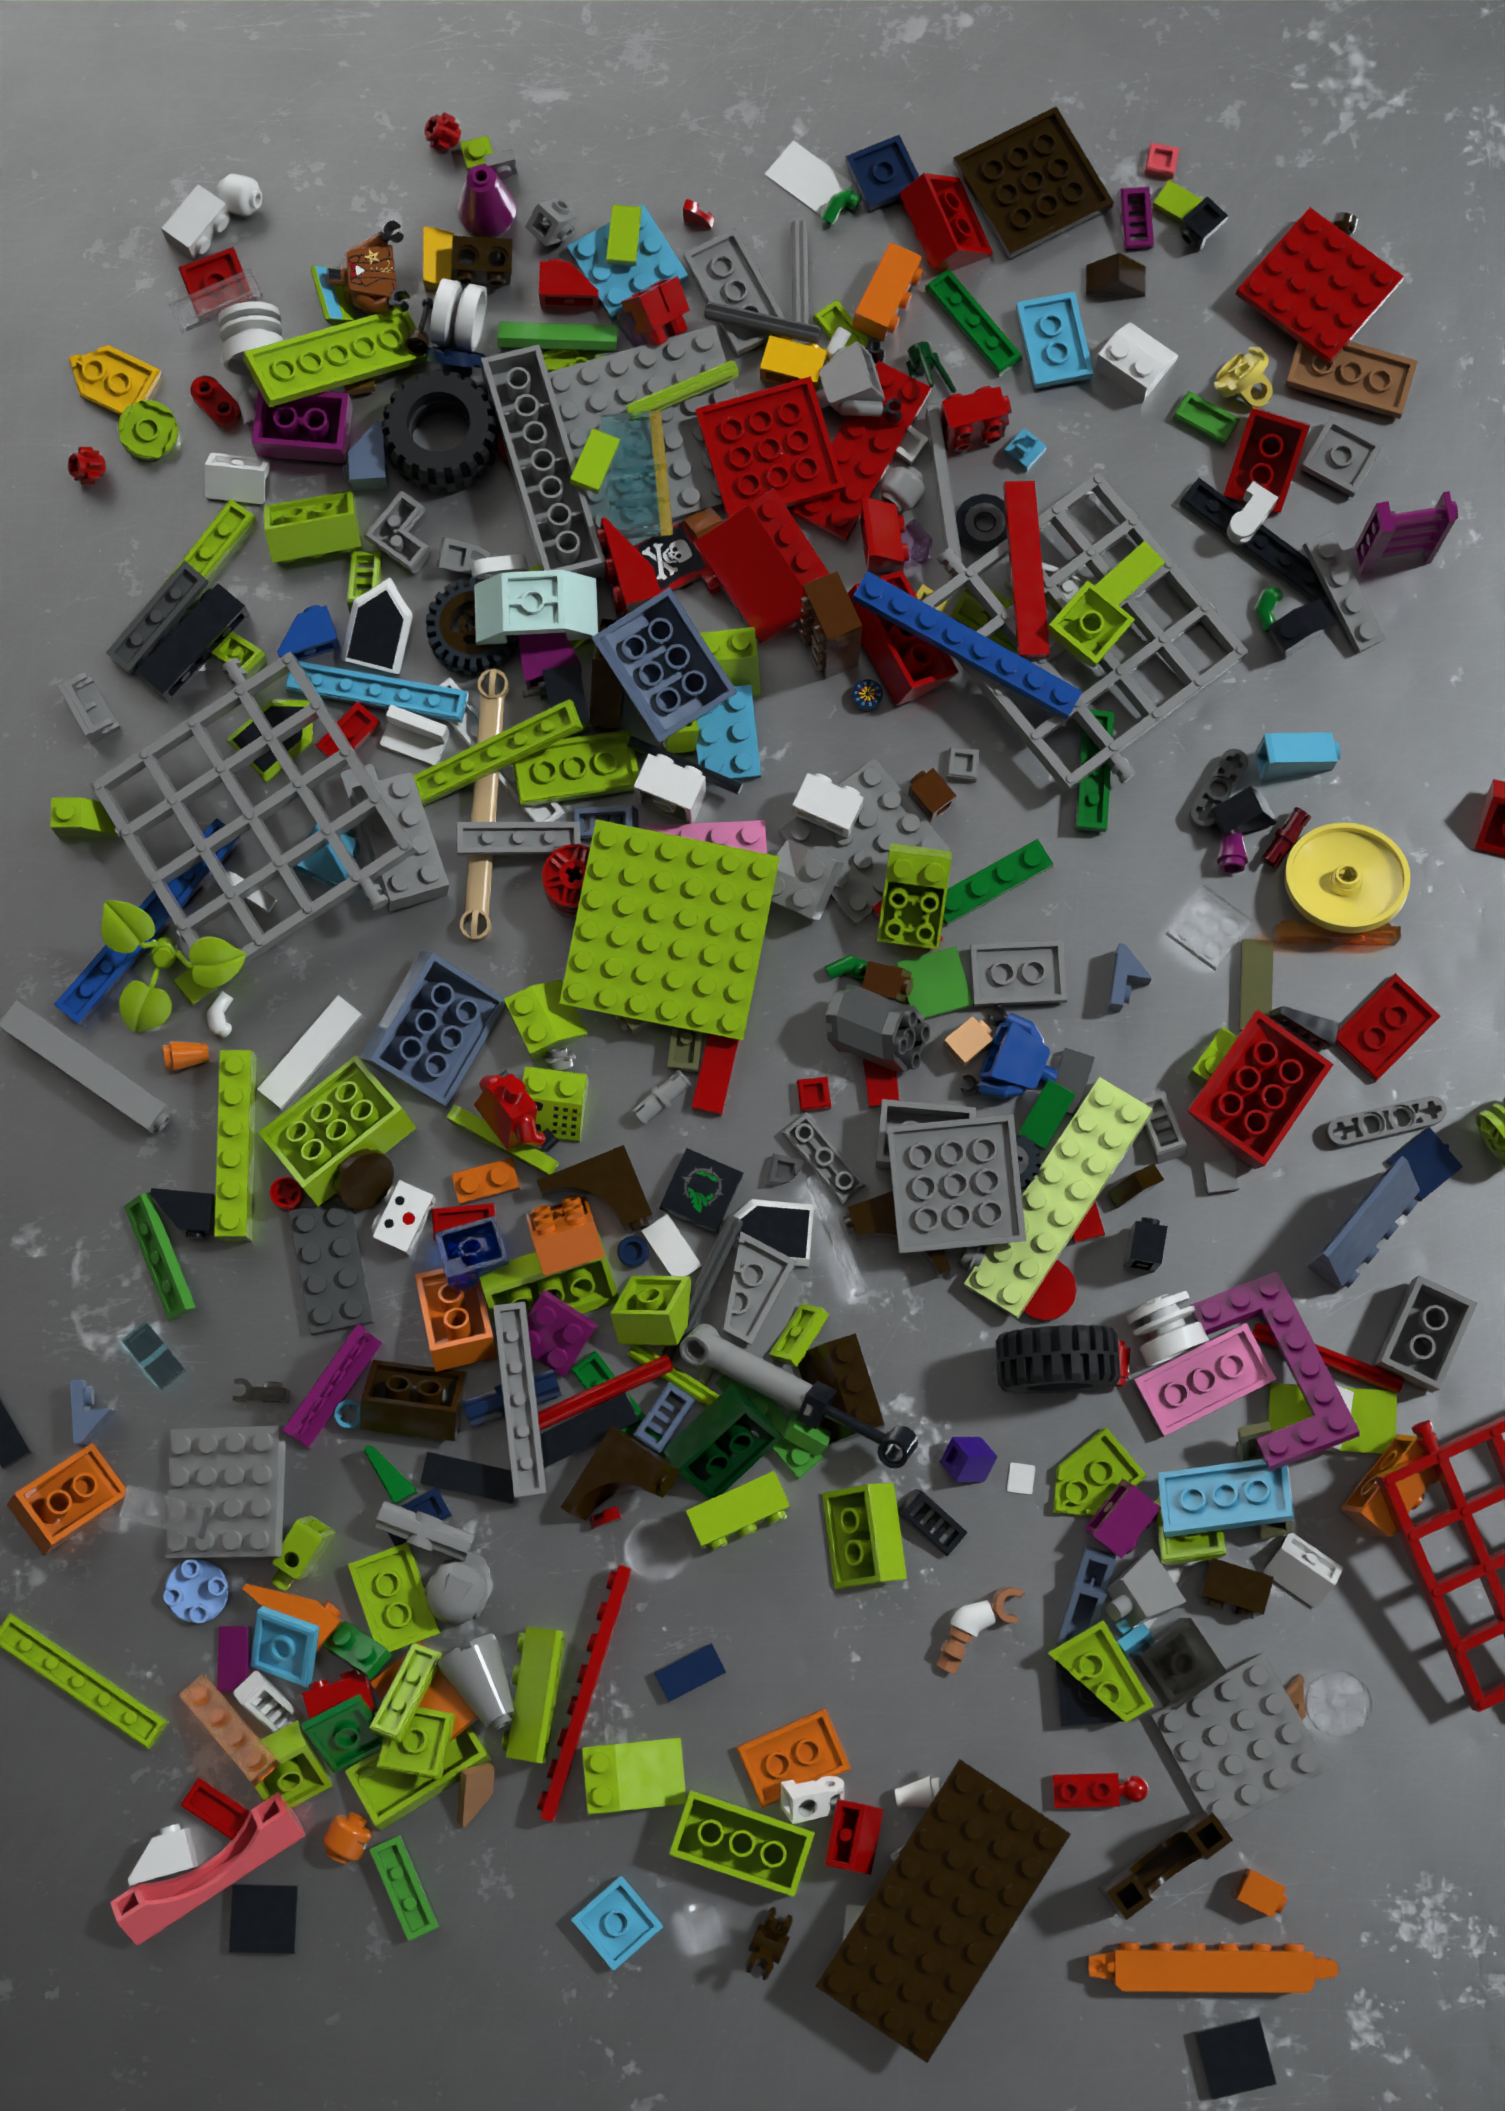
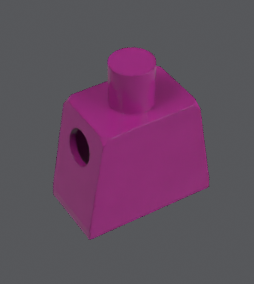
[518,632,582,691]

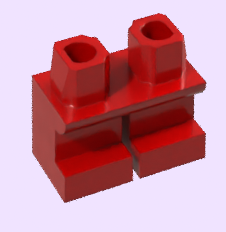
[620,276,690,347]

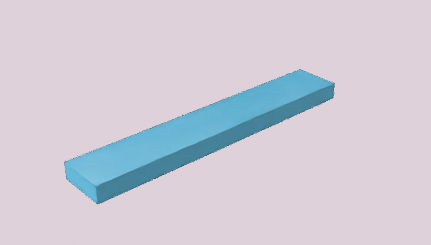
[285,661,469,723]

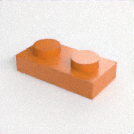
[451,1158,520,1205]

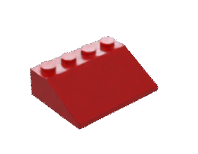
[693,488,830,644]
[1187,1009,1334,1169]

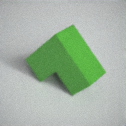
[784,1410,831,1457]

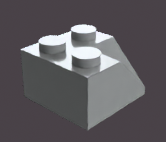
[771,839,844,920]

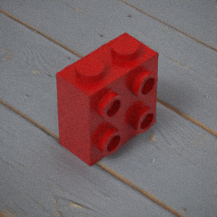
[940,386,1012,452]

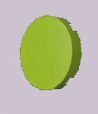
[117,399,178,461]

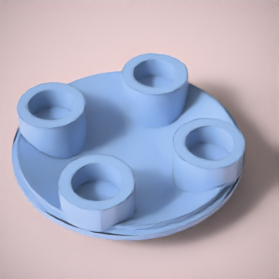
[163,1559,229,1624]

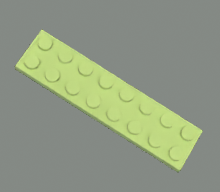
[964,1077,1153,1319]

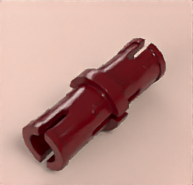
[1261,807,1311,869]

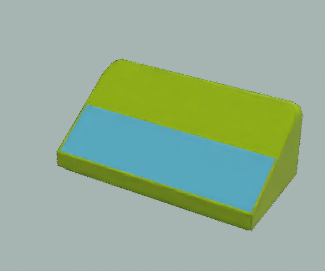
[310,265,357,326]

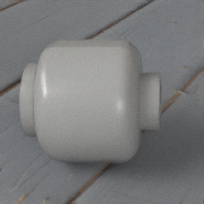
[880,466,925,512]

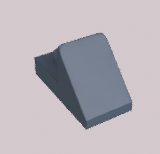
[1108,943,1152,1012]
[70,1379,115,1447]

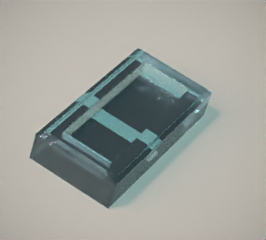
[121,1321,186,1390]

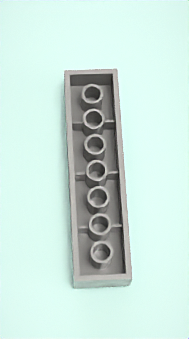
[481,344,605,578]

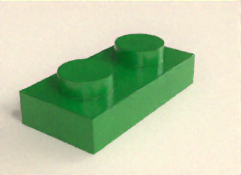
[323,1620,392,1680]

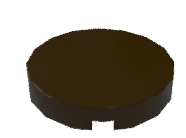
[334,1148,395,1209]

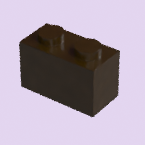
[1197,1559,1274,1619]

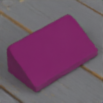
[217,1626,252,1692]

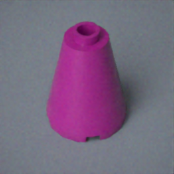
[457,165,517,238]

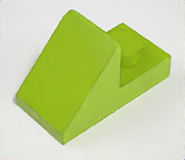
[211,631,267,679]

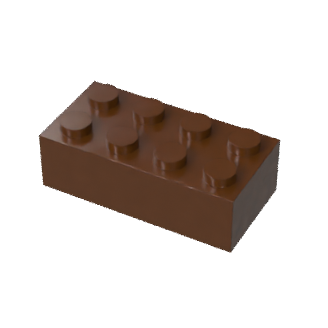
[798,571,862,679]

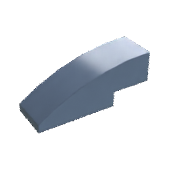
[1056,1545,1116,1646]

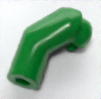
[1255,587,1283,632]

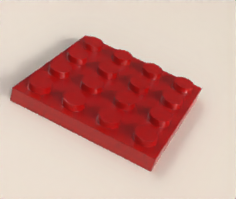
[1235,207,1404,365]
[695,376,845,518]

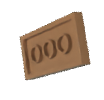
[1285,341,1418,419]

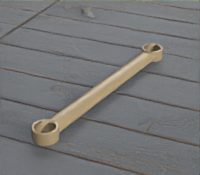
[460,669,509,942]

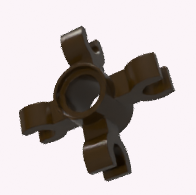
[746,1907,793,1981]

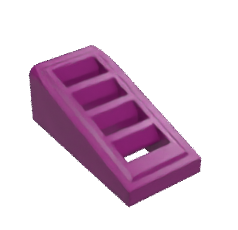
[1117,187,1154,249]

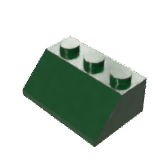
[663,1385,783,1499]

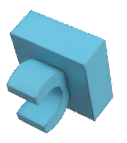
[1004,428,1047,472]
[1115,1618,1153,1659]

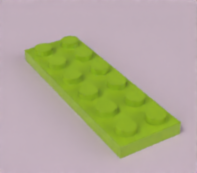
[242,308,429,407]

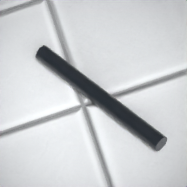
[627,736,743,795]

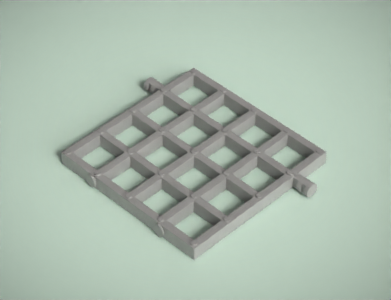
[922,472,1249,793]
[90,652,418,968]

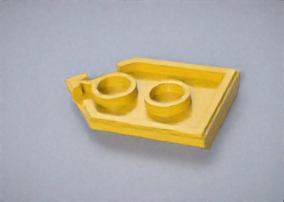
[68,345,161,416]

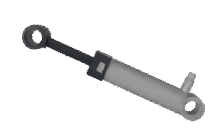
[679,1324,918,1469]

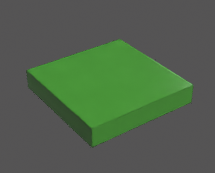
[896,946,974,1020]

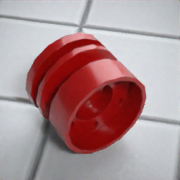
[542,844,590,920]

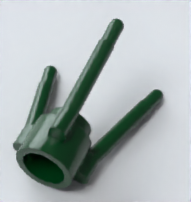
[906,342,956,420]

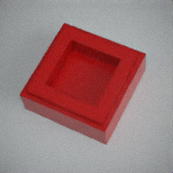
[797,1076,831,1112]

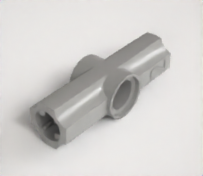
[374,1501,475,1561]

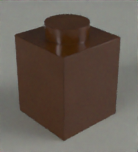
[908,768,957,822]
[862,961,913,1003]

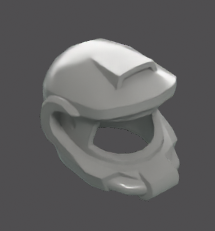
[424,1551,493,1626]

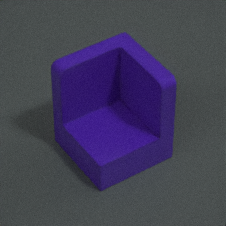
[940,1437,998,1482]

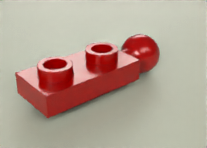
[1053,1773,1148,1808]

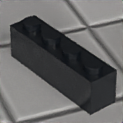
[136,583,250,703]

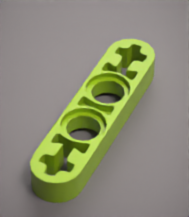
[446,1105,559,1176]

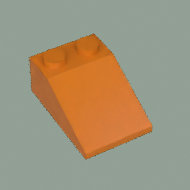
[414,1261,498,1372]
[7,1442,130,1556]

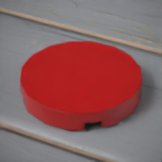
[1023,1260,1077,1322]

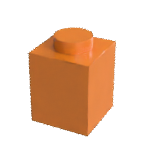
[1232,1868,1288,1918]

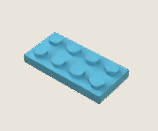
[1158,1459,1295,1537]

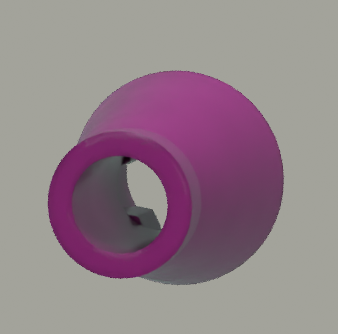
[1217,833,1248,873]

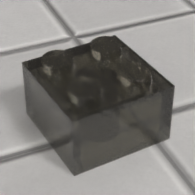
[1129,1618,1227,1710]

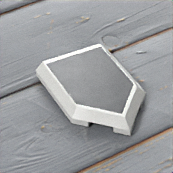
[340,578,413,674]
[719,1199,814,1267]

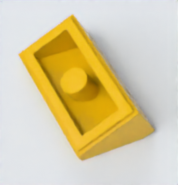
[423,227,455,290]

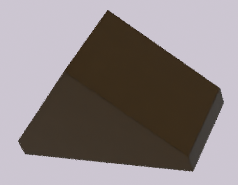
[1086,253,1146,296]

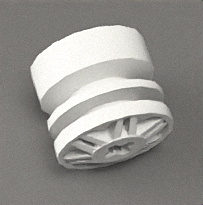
[217,302,284,376]
[1126,1291,1209,1367]

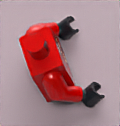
[474,1069,560,1152]

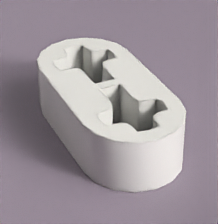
[470,554,529,583]
[227,871,277,914]

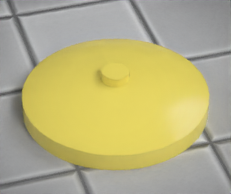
[1284,822,1411,933]

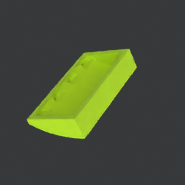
[345,1725,492,1831]

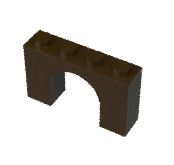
[1098,1810,1233,1920]

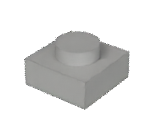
[484,149,517,180]

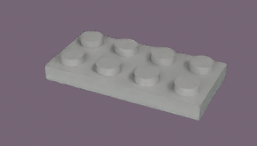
[683,228,786,356]

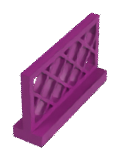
[283,1324,383,1449]

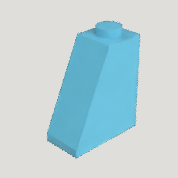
[1255,732,1341,781]

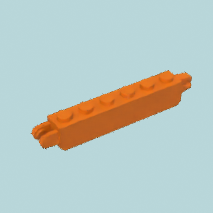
[1088,1942,1340,1993]

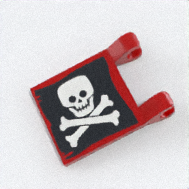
[634,521,721,595]

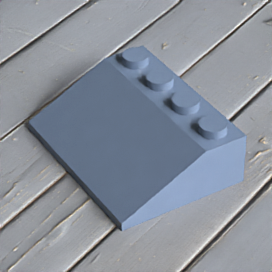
[591,587,737,742]
[359,951,505,1107]
[1307,1156,1420,1291]

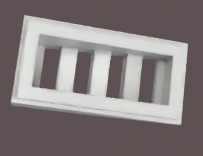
[234,1671,304,1733]

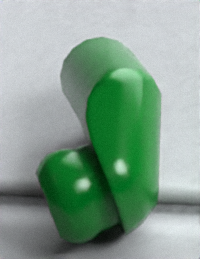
[821,189,861,225]
[824,955,868,980]

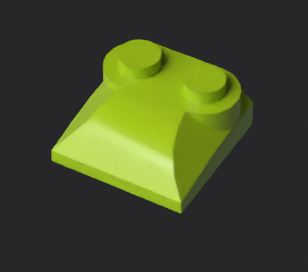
[1047,580,1135,668]

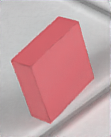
[1144,143,1179,179]

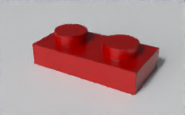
[316,701,381,758]

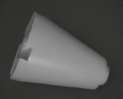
[437,1634,515,1730]

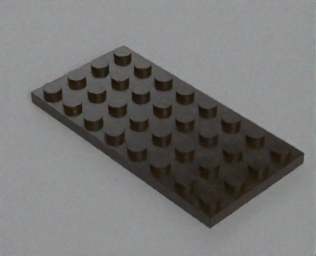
[815,1759,1071,2063]

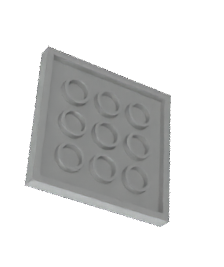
[779,758,951,926]
[887,1114,1026,1253]
[165,1426,286,1559]
[1150,1653,1329,1827]

